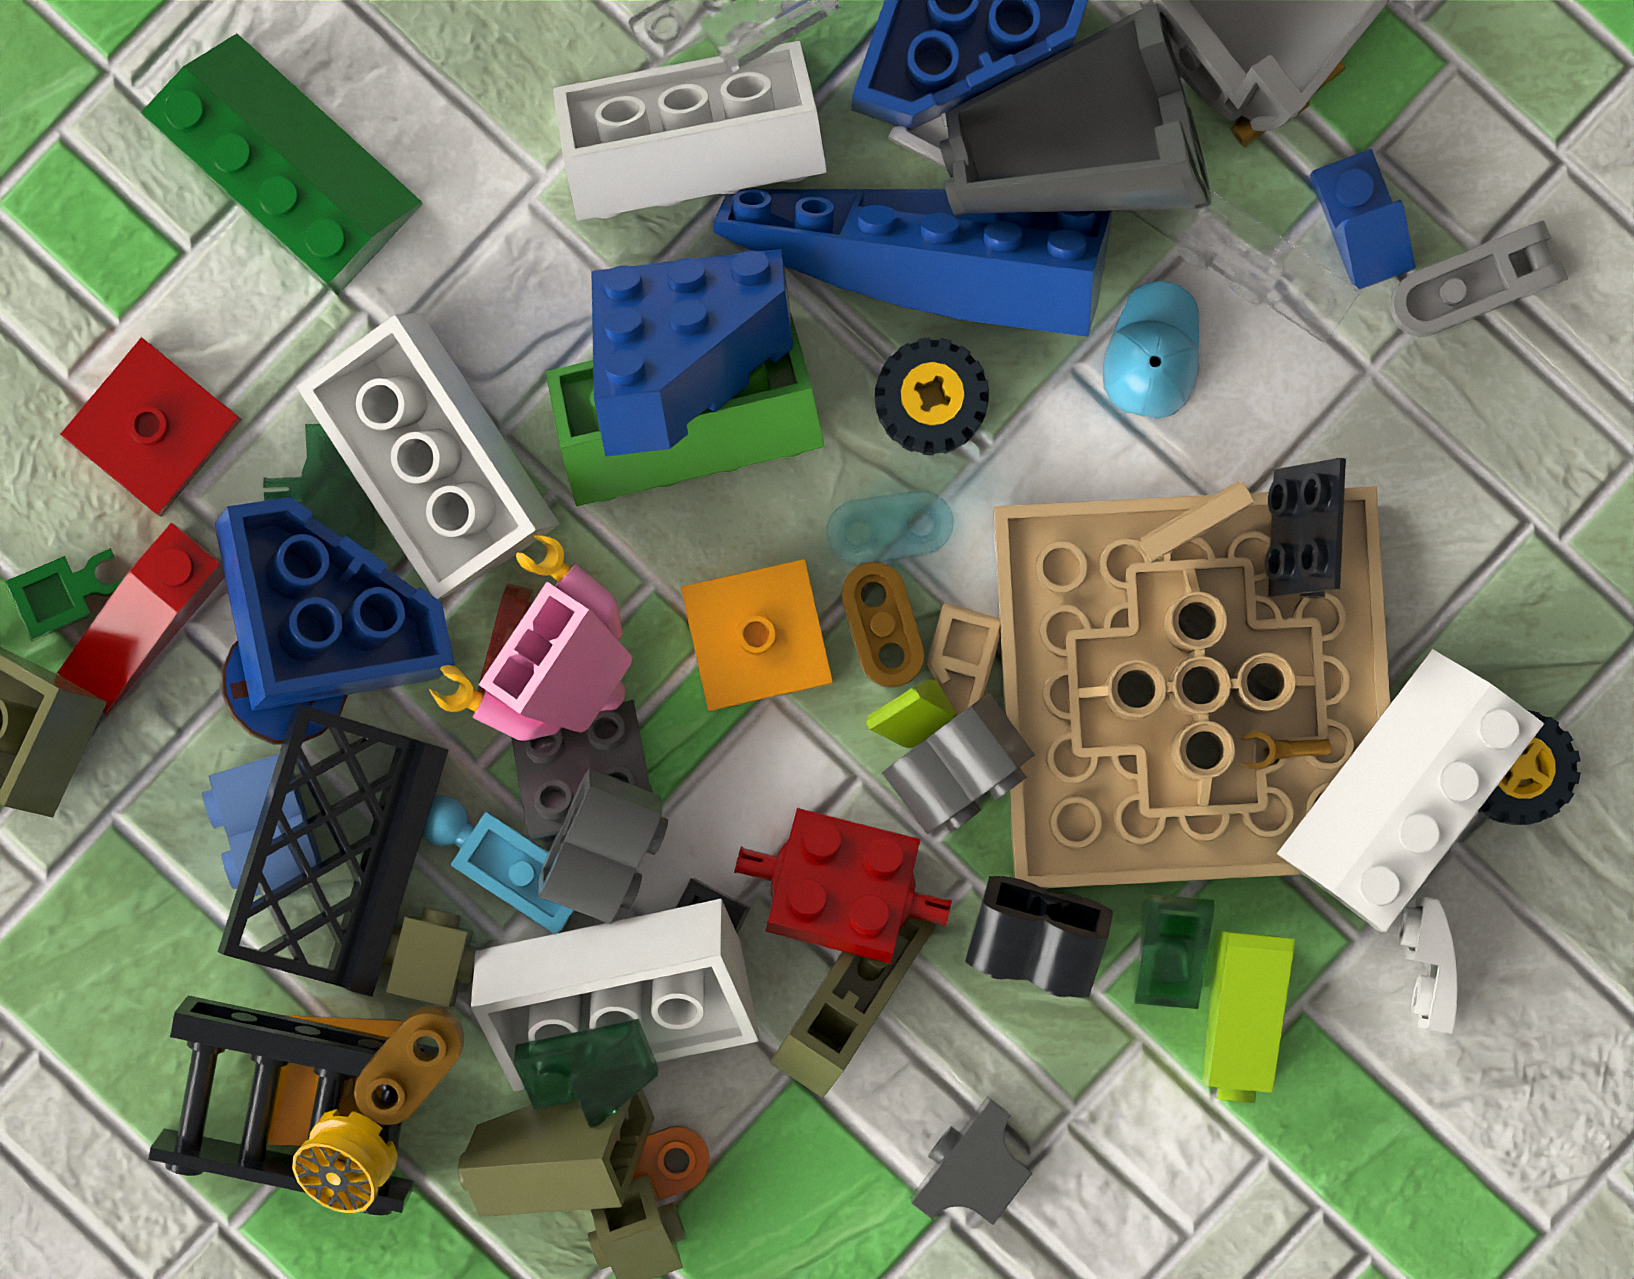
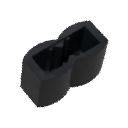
[965,876,1114,998]

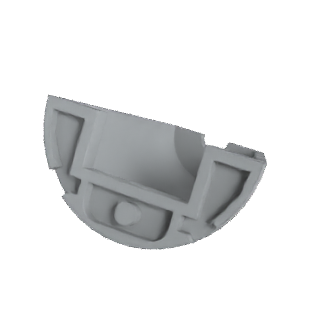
[1140,0,1389,131]

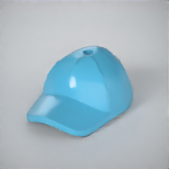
[1103,281,1199,419]

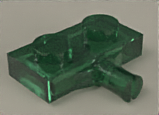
[263,424,376,550]

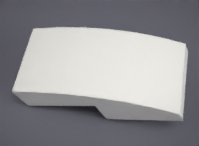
[1398,897,1458,1035]

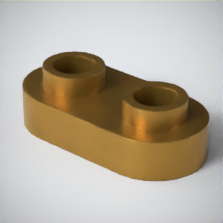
[842,562,924,688]
[354,1006,465,1125]

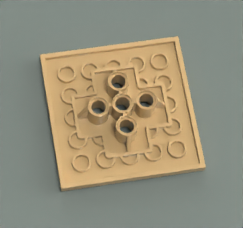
[993,486,1390,888]

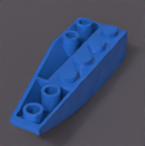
[714,188,1113,337]

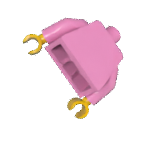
[429,533,632,741]

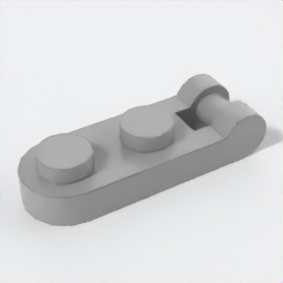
[1389,220,1569,337]

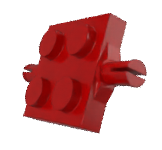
[734,808,952,964]

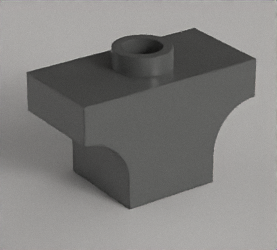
[910,1096,1032,1225]

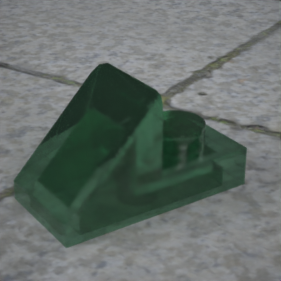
[1134,894,1215,1009]
[513,1019,659,1128]

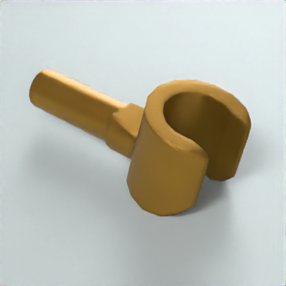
[1241,731,1331,770]

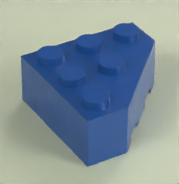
[851,0,1088,130]
[591,249,793,456]
[214,497,455,711]

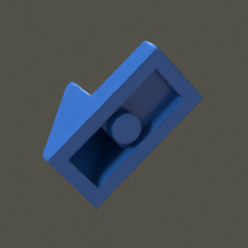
[1310,149,1415,292]

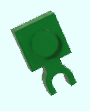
[5,548,124,642]

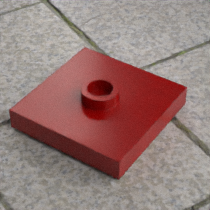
[60,337,242,517]

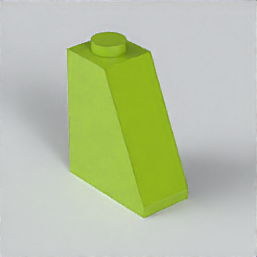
[1202,930,1295,1103]

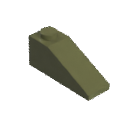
[769,916,936,1098]

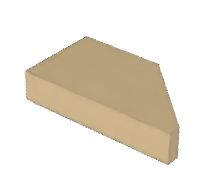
[1139,481,1255,562]
[926,603,1001,716]

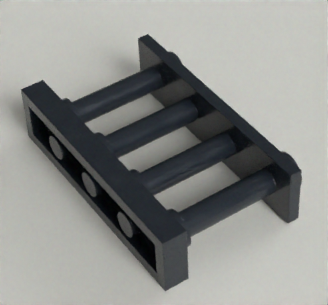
[148,995,439,1216]

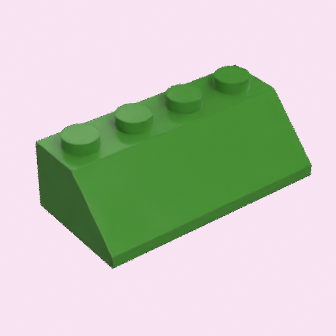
[545,313,825,507]

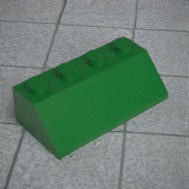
[140,33,423,296]

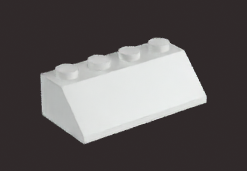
[553,41,827,221]
[296,313,560,600]
[1277,649,1544,932]
[471,899,759,1091]

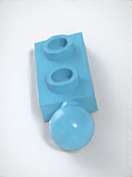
[422,795,575,934]

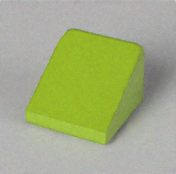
[865,678,957,748]

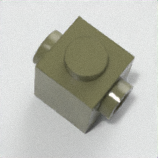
[383,907,480,1008]
[588,1175,686,1279]

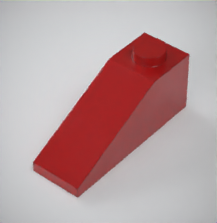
[57,523,225,714]

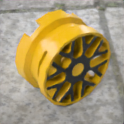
[292,1109,398,1213]

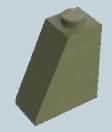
[458,1070,654,1217]

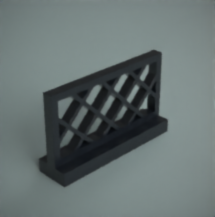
[217,703,449,997]

